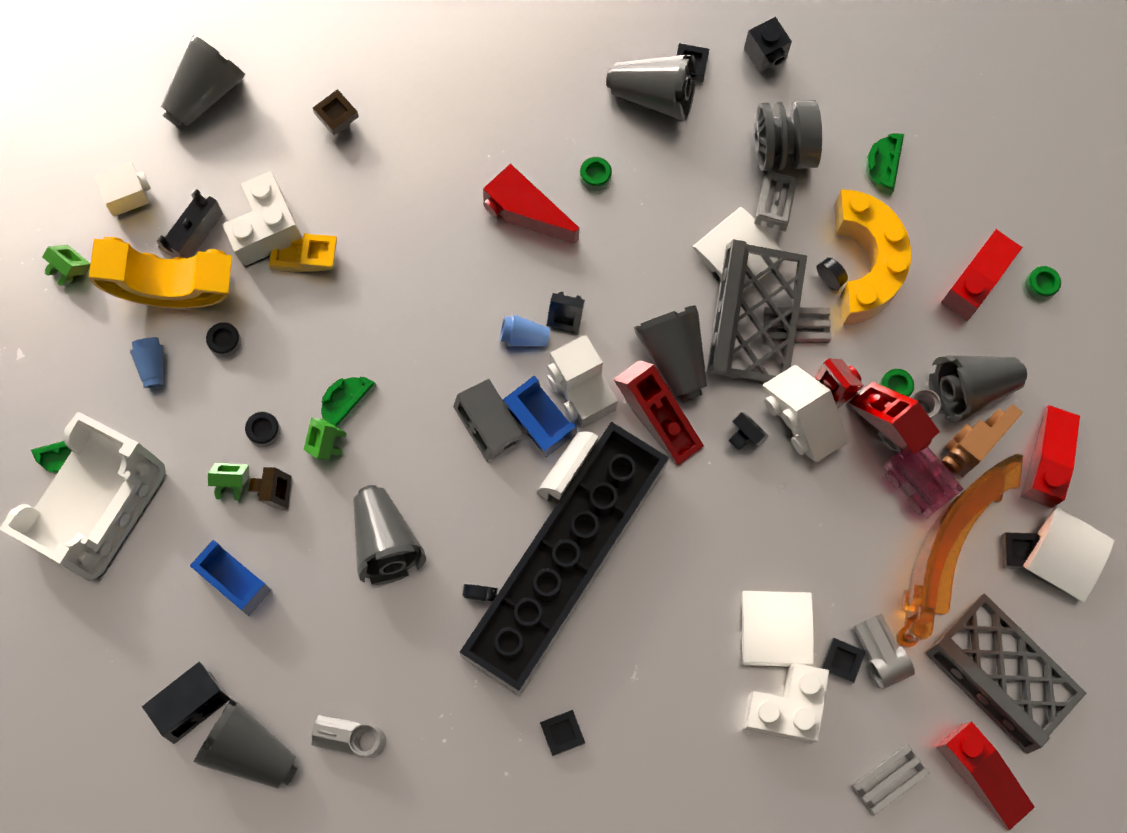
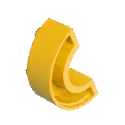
[834,189,911,325]
[89,237,232,308]

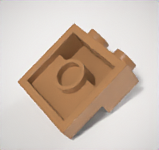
[941,404,1023,478]

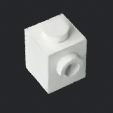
[94,162,151,217]

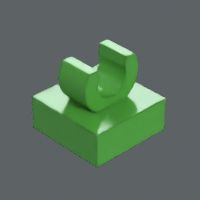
[42,245,90,286]
[303,417,347,460]
[208,463,249,500]

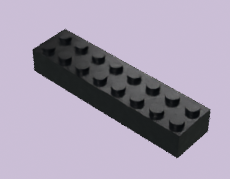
[459,422,669,695]

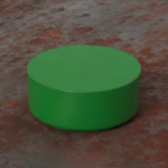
[580,157,612,191]
[1026,266,1061,300]
[879,369,914,397]

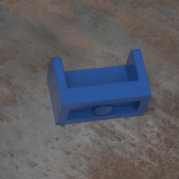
[503,375,577,457]
[190,540,271,616]

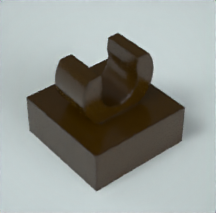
[313,89,359,135]
[248,467,292,509]

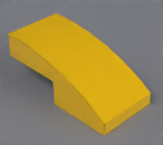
[269,233,337,272]

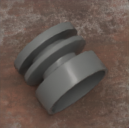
[753,100,822,171]

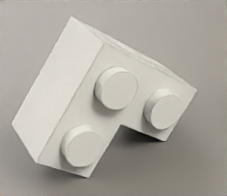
[222,170,302,267]
[547,334,618,428]
[763,365,849,463]
[742,663,829,744]

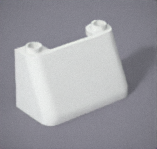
[0,411,165,581]

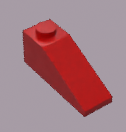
[483,163,580,244]
[941,229,1023,321]
[814,358,864,409]
[613,360,704,465]
[848,381,940,454]
[1020,405,1080,508]
[936,721,1035,831]

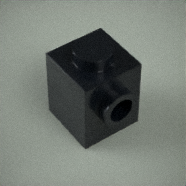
[744,17,792,73]

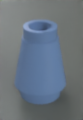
[500,314,550,347]
[130,337,164,388]

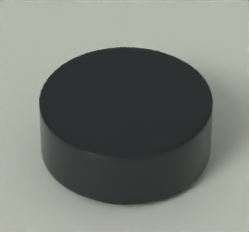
[816,257,848,290]
[206,322,241,357]
[245,412,280,447]
[462,584,498,602]

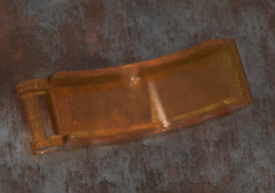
[896,454,1023,648]

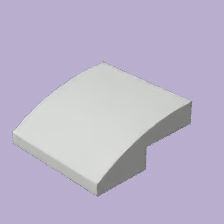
[692,207,782,293]
[537,432,599,500]
[1023,505,1114,602]
[741,591,814,667]

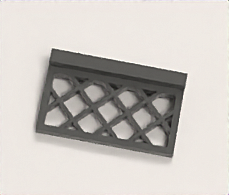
[706,239,807,382]
[925,593,1087,754]

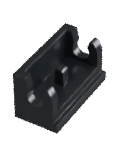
[157,189,223,258]
[141,661,231,744]

